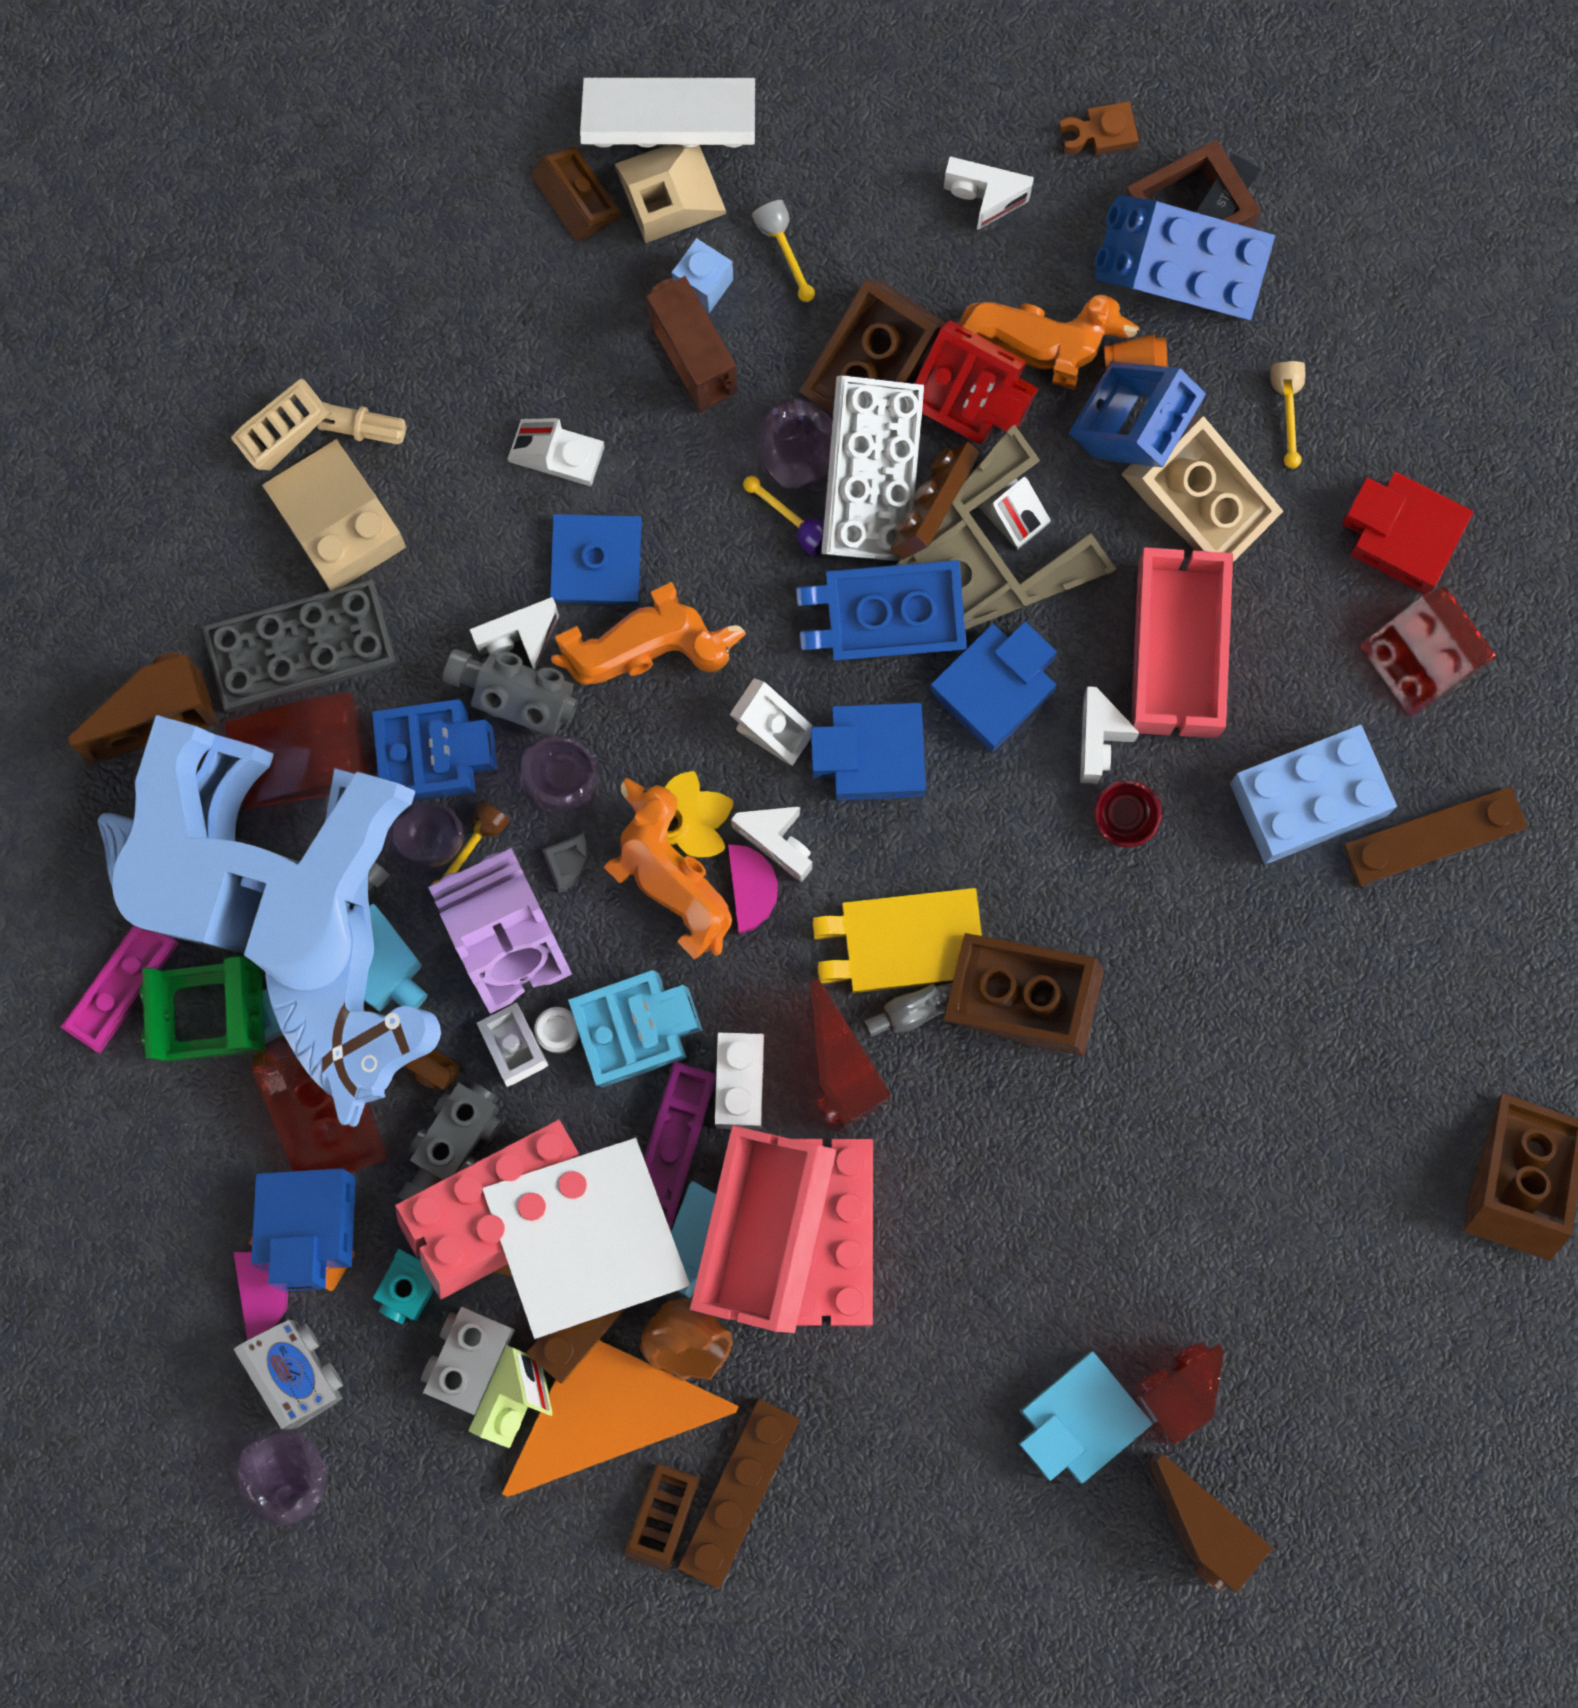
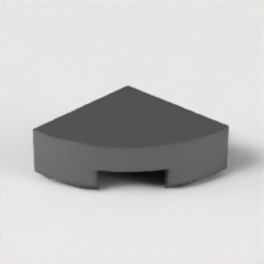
[542,833,587,893]

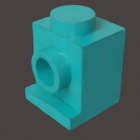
[373,1249,435,1324]

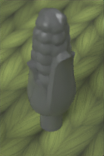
[863,983,953,1037]

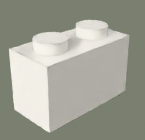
[715,1033,764,1130]

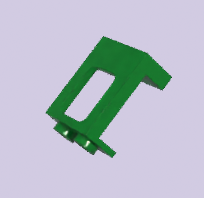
[140,956,265,1062]

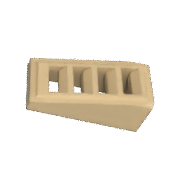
[231,379,330,471]

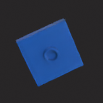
[550,514,642,606]

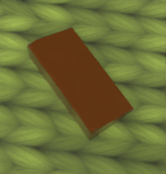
[532,146,621,242]

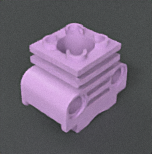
[428,848,572,1014]

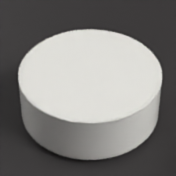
[534,1007,580,1054]

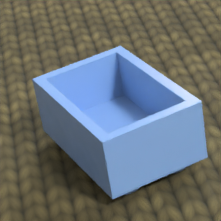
[1230,725,1397,865]

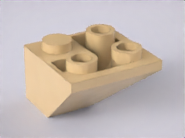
[615,144,726,243]

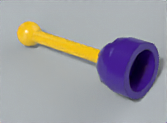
[743,476,824,557]

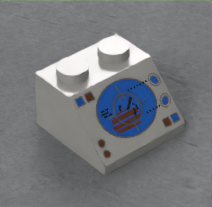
[234,1320,343,1430]

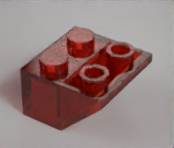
[1359,586,1497,717]
[1132,1341,1224,1445]

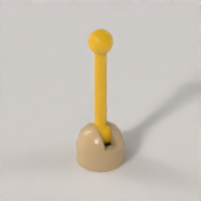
[1270,361,1306,469]

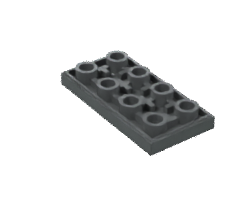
[202,579,397,713]

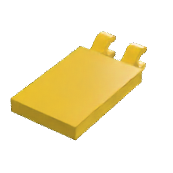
[812,888,982,994]

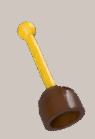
[431,799,511,886]

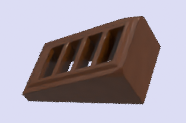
[625,1463,700,1572]

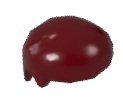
[1093,779,1162,848]

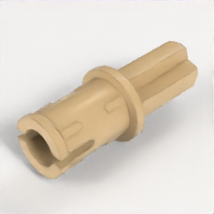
[317,402,406,444]

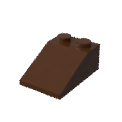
[799,279,946,415]
[68,652,218,765]
[944,933,1104,1057]
[1464,1093,1578,1261]
[1146,1453,1273,1593]

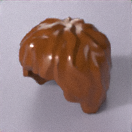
[640,1298,733,1380]

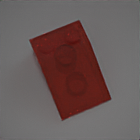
[225,692,367,809]
[810,978,891,1132]
[251,1040,387,1173]

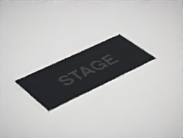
[1196,153,1261,220]

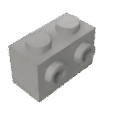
[421,1307,516,1415]

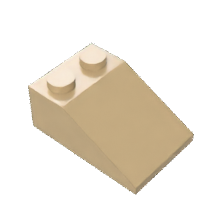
[1122,415,1283,562]
[262,439,406,591]

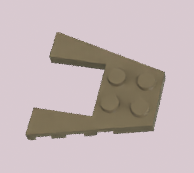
[896,425,1116,630]

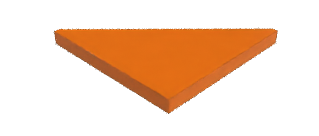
[502,1340,739,1497]

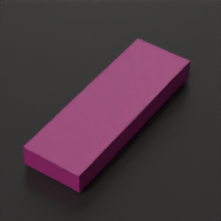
[61,925,179,1053]

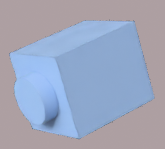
[672,238,733,314]

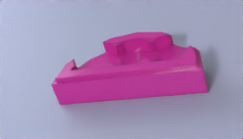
[728,845,778,935]
[233,1252,288,1341]

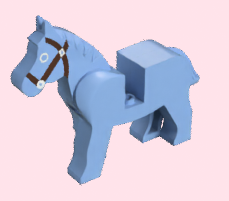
[97,715,441,1127]

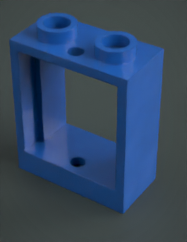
[1069,362,1206,468]

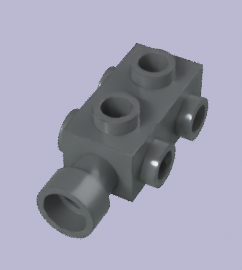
[442,648,578,737]
[397,1082,502,1201]

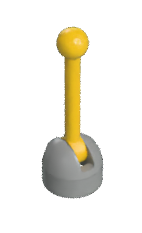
[752,200,815,302]

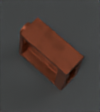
[1125,140,1261,228]
[646,276,737,413]

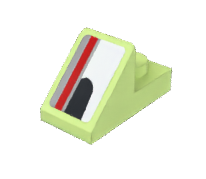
[468,1345,552,1448]

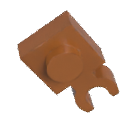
[1059,101,1139,155]

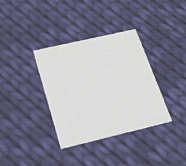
[482,1138,690,1339]

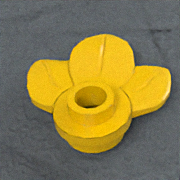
[665,771,733,858]

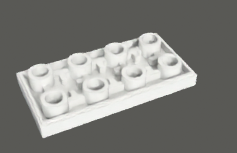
[580,78,755,147]
[821,376,924,561]

